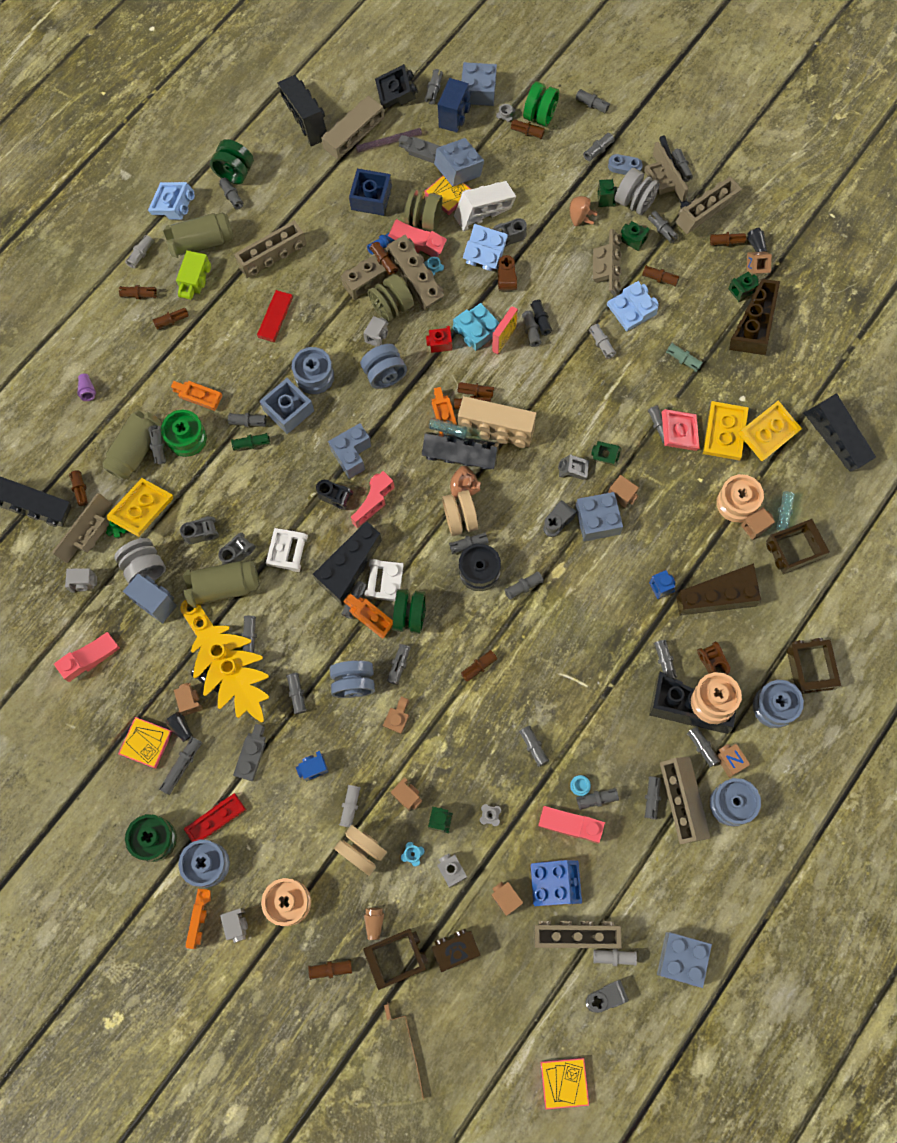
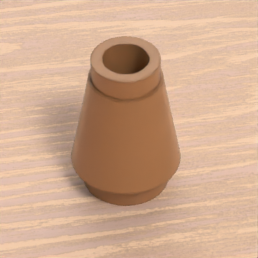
[364,907,384,940]

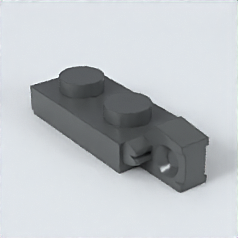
[399,135,441,163]
[233,724,266,782]

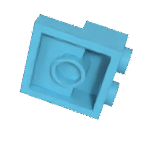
[453,303,499,351]

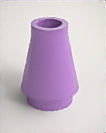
[77,374,96,401]

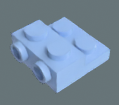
[148,182,195,220]
[463,224,508,271]
[607,281,659,332]

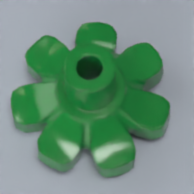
[106,520,128,539]

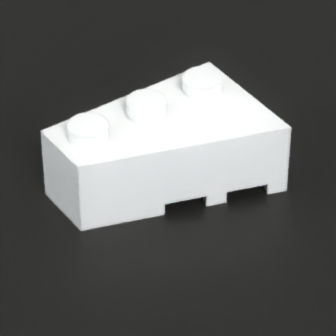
[454,181,516,231]

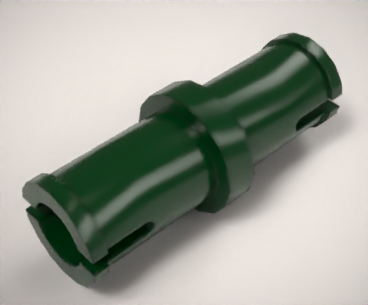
[231,433,270,451]

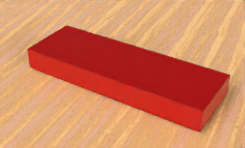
[257,290,293,342]
[184,793,247,842]

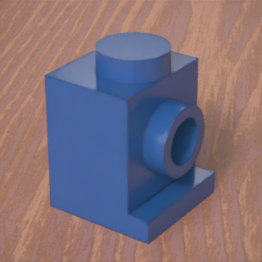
[649,570,676,599]
[296,751,329,782]

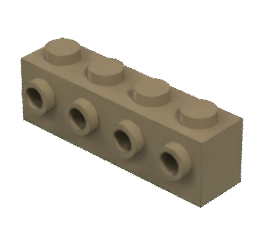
[322,95,384,160]
[675,176,742,234]
[234,220,306,278]
[385,235,444,311]
[341,248,398,300]
[660,757,711,844]
[534,921,621,948]

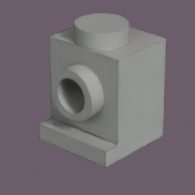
[363,316,388,347]
[65,568,97,593]
[437,853,467,888]
[220,908,248,943]

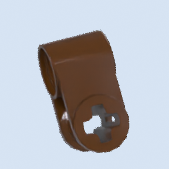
[498,255,517,291]
[697,641,730,675]

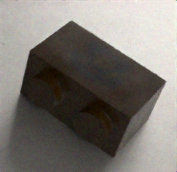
[432,928,481,972]

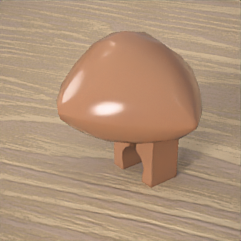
[569,196,598,226]
[450,466,481,499]

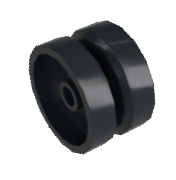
[459,543,501,591]

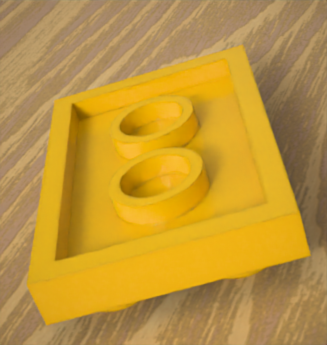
[738,400,802,461]
[703,401,748,461]
[107,478,173,537]

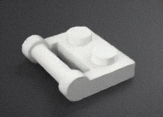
[266,528,308,572]
[364,559,404,601]

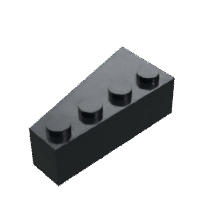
[277,75,327,147]
[804,393,876,472]
[422,432,500,469]
[0,476,71,527]
[312,521,382,605]
[649,671,736,734]

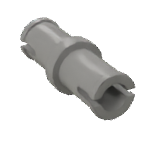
[125,235,154,268]
[589,324,616,359]
[339,785,361,827]
[593,949,637,966]

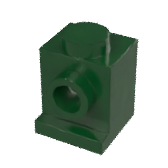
[597,179,617,207]
[620,221,650,251]
[728,271,759,302]
[591,441,621,467]
[428,806,453,834]

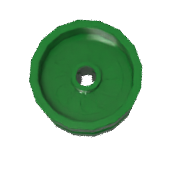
[523,81,560,127]
[161,409,207,457]

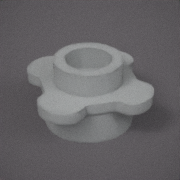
[496,104,515,122]
[480,804,501,826]

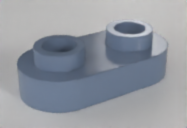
[608,154,643,175]

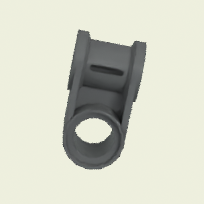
[493,218,527,247]
[543,500,577,537]
[180,516,219,544]
[218,533,256,564]
[586,980,629,1013]

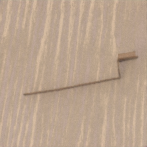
[384,1002,424,1100]

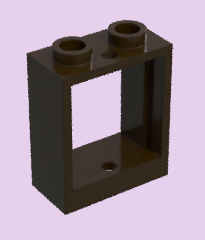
[766,519,830,574]
[786,638,841,694]
[363,928,429,990]

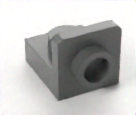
[558,454,589,480]

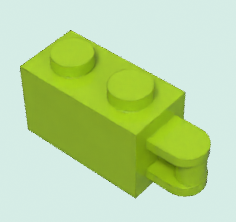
[176,250,211,300]

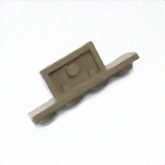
[644,142,688,202]
[593,229,622,297]
[52,493,112,563]

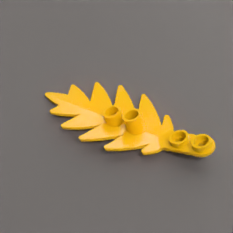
[180,600,269,723]

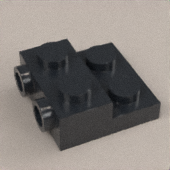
[375,64,418,109]

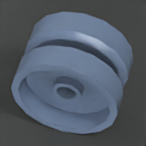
[360,344,407,389]
[292,347,334,394]
[329,661,375,698]
[753,680,804,728]
[710,778,761,827]
[178,840,230,888]

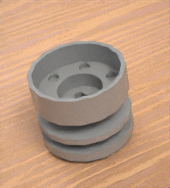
[615,168,660,216]
[114,538,166,585]

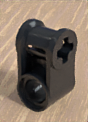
[316,479,354,510]

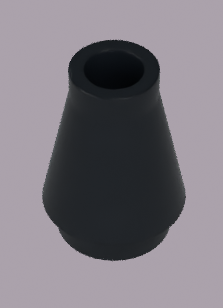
[747,227,768,252]
[166,711,193,742]

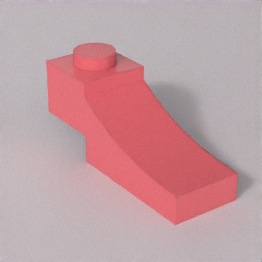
[388,219,447,257]
[351,471,394,528]
[54,632,120,682]
[538,806,605,844]

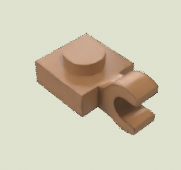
[383,696,409,734]

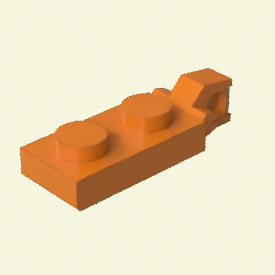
[171,381,223,411]
[432,387,459,435]
[343,594,393,639]
[185,889,211,949]

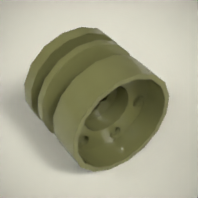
[404,189,443,232]
[368,274,414,323]

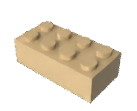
[458,396,536,448]

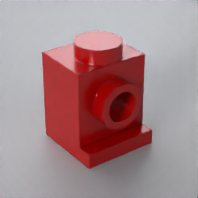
[426,326,452,353]

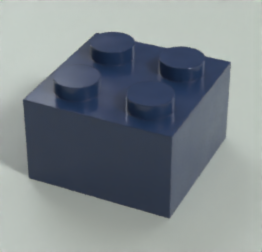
[438,78,471,133]
[349,168,392,216]

